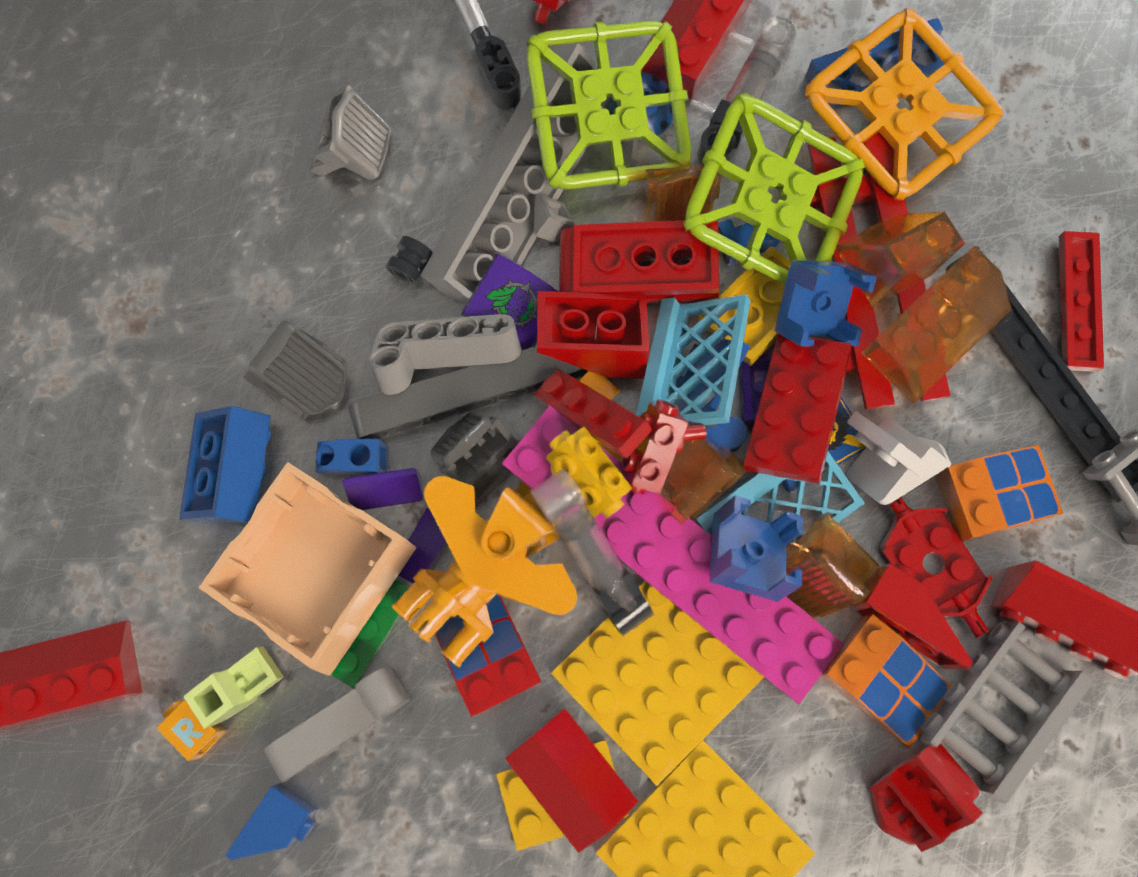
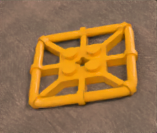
[804,8,1003,200]

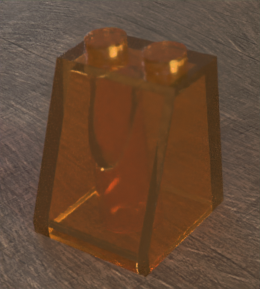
[836,212,966,307]

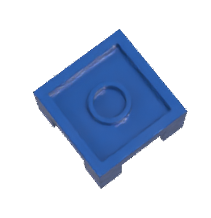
[774,260,877,346]
[709,495,803,602]

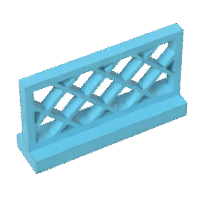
[636,294,750,425]
[691,452,865,560]

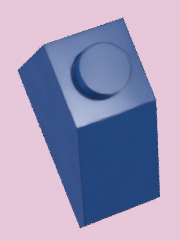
[225,783,318,860]

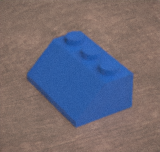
[179,406,271,525]

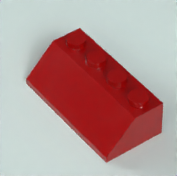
[641,0,752,100]
[990,560,1138,680]
[0,620,143,731]

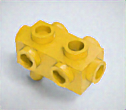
[546,427,633,519]

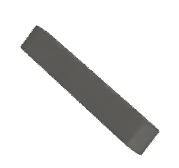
[348,346,588,439]

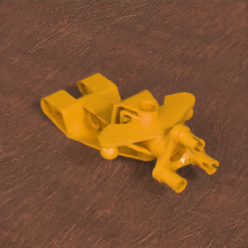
[391,371,623,667]

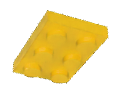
[698,247,791,366]
[496,739,628,851]

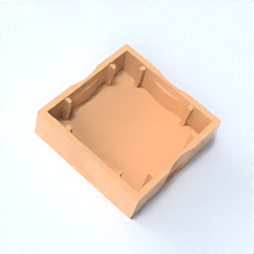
[198,462,417,676]

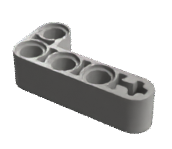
[369,314,521,395]
[263,667,410,783]

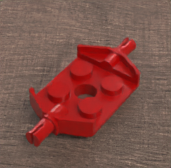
[880,497,993,638]

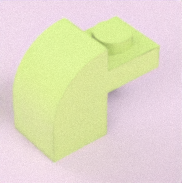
[183,646,284,729]

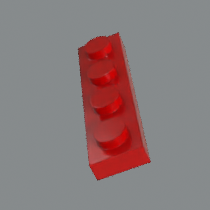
[1059,231,1104,372]
[534,369,653,459]

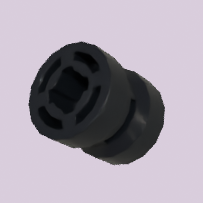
[385,236,433,285]

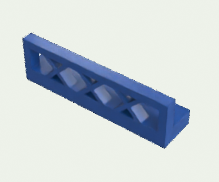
[805,18,945,108]

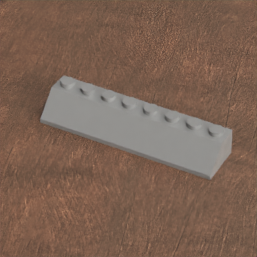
[420,43,609,305]

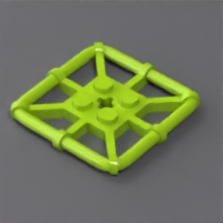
[526,20,692,190]
[683,93,865,285]

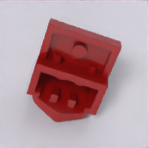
[869,743,983,852]

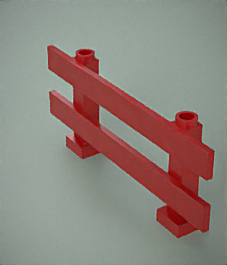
[807,131,951,410]

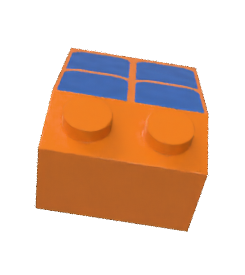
[935,445,1064,542]
[820,614,951,748]

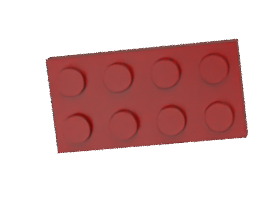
[744,333,851,484]

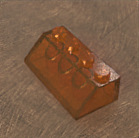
[861,245,1012,404]

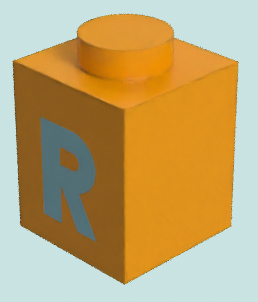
[156,699,227,761]

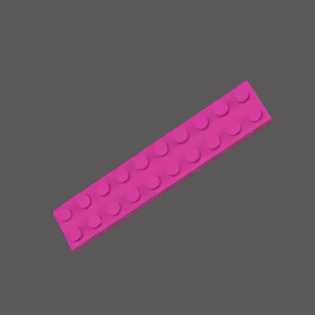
[502,405,844,704]

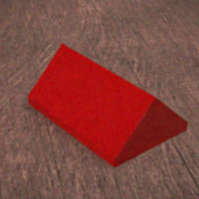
[505,708,639,853]

